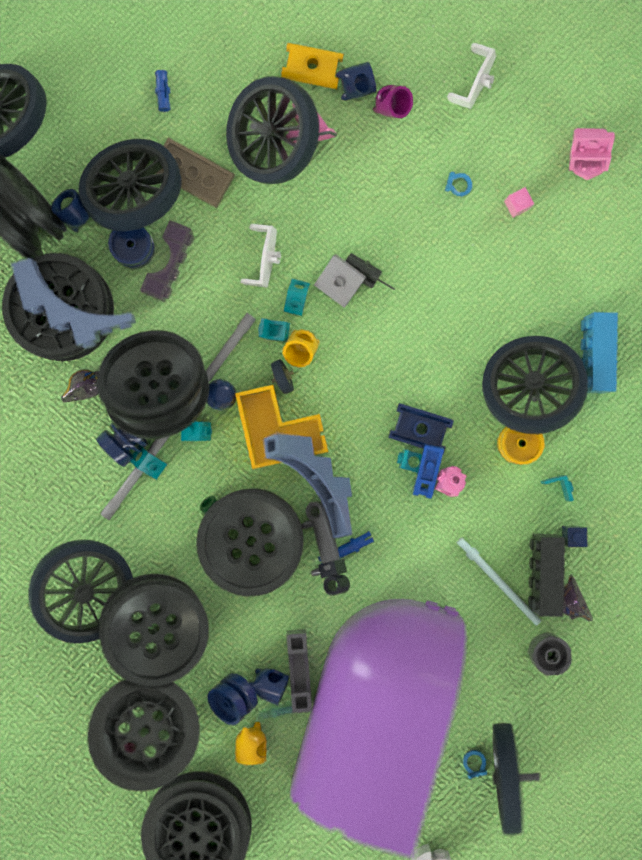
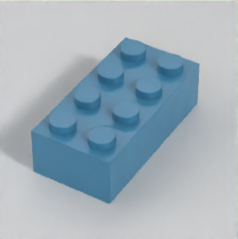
[580,312,618,393]

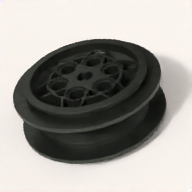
[88,680,200,791]
[141,771,252,860]

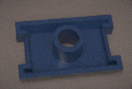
[388,403,454,455]

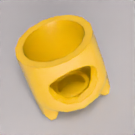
[283,329,319,367]
[235,722,267,765]

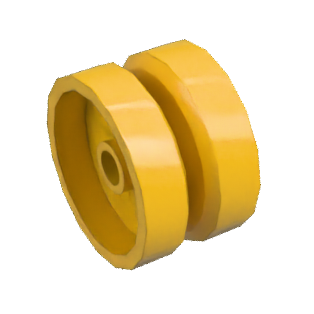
[497,427,545,465]

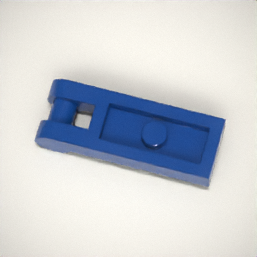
[412,444,444,499]

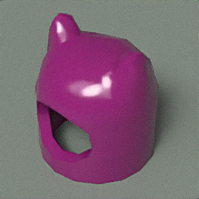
[373,85,413,119]

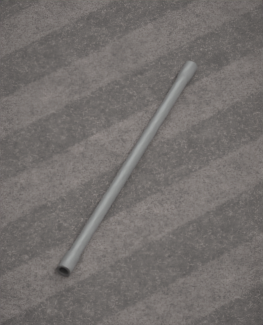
[100,313,256,520]

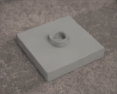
[314,254,366,308]

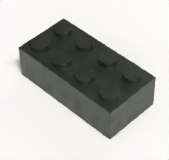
[528,534,565,617]

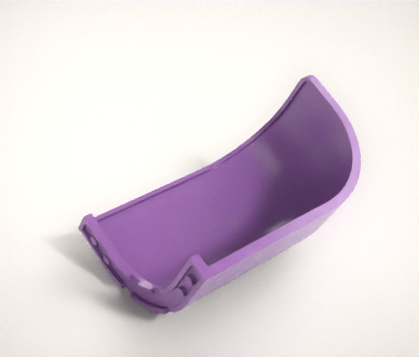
[290,599,466,858]

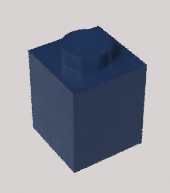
[562,526,587,547]

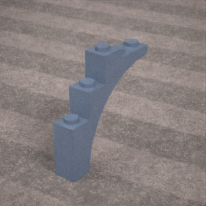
[11,258,136,349]
[263,433,352,538]

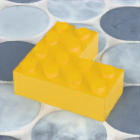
[235,385,328,469]

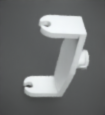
[447,43,496,109]
[241,224,281,287]

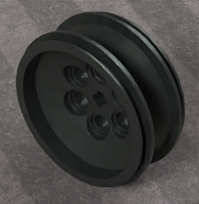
[0,154,67,259]
[2,253,114,361]
[97,330,209,439]
[197,489,304,596]
[99,574,209,686]

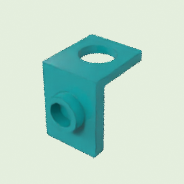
[284,279,310,316]
[130,445,167,480]
[397,449,422,473]
[540,475,574,502]

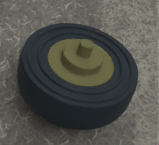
[271,359,294,394]

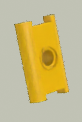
[281,43,344,89]

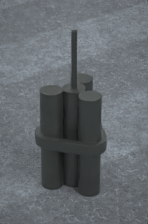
[346,253,395,290]

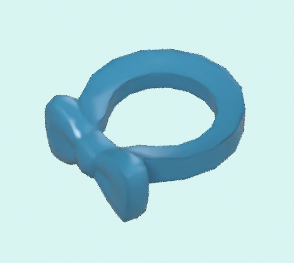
[445,171,472,197]
[463,750,487,779]

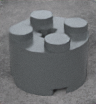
[528,632,572,676]

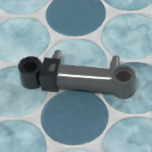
[301,501,350,596]

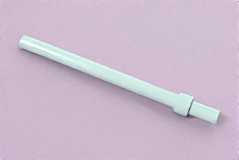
[457,538,541,625]

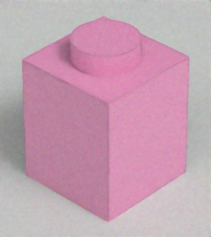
[504,187,534,218]

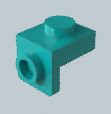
[258,318,290,342]
[181,422,212,441]

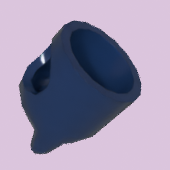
[335,61,376,101]
[51,189,90,232]
[207,379,237,411]
[249,668,290,706]

